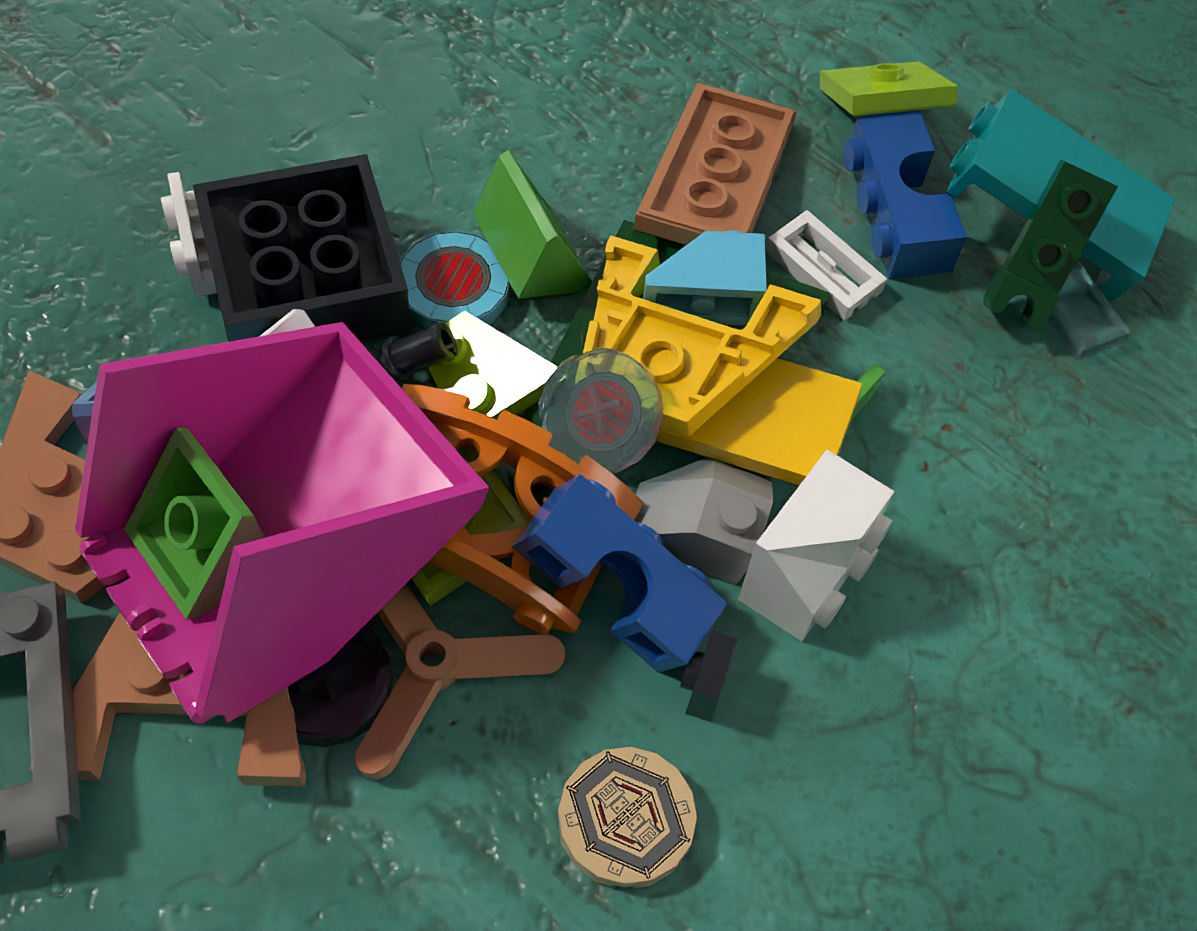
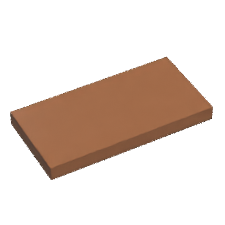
[634,83,797,245]

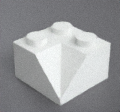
[738,450,895,642]

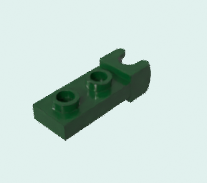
[983,159,1118,332]

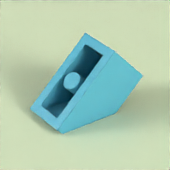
[643,230,767,326]

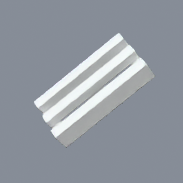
[765,210,887,321]

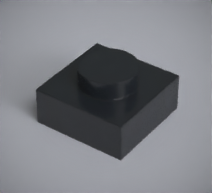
[680,631,737,722]

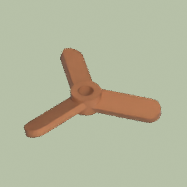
[355,584,565,780]

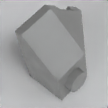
[635,457,773,585]

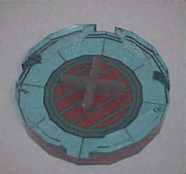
[539,347,663,473]

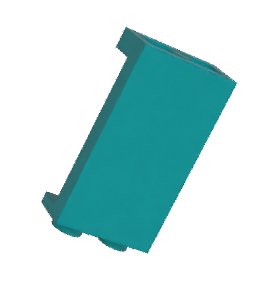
[946,88,1176,303]

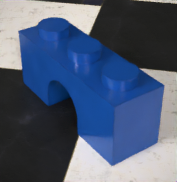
[844,110,967,279]
[511,474,727,672]

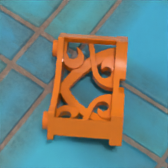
[402,384,644,634]

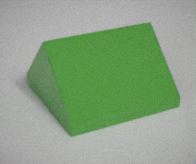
[473,150,593,299]
[124,427,265,620]

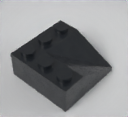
[193,154,410,342]

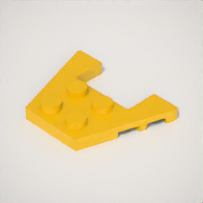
[576,235,821,436]

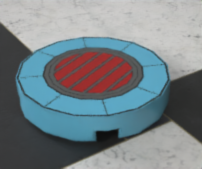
[400,231,511,329]

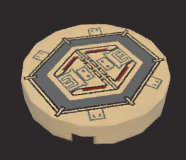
[558,747,697,889]

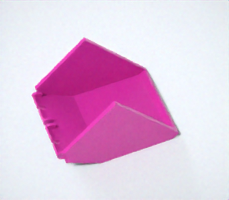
[75,322,489,724]

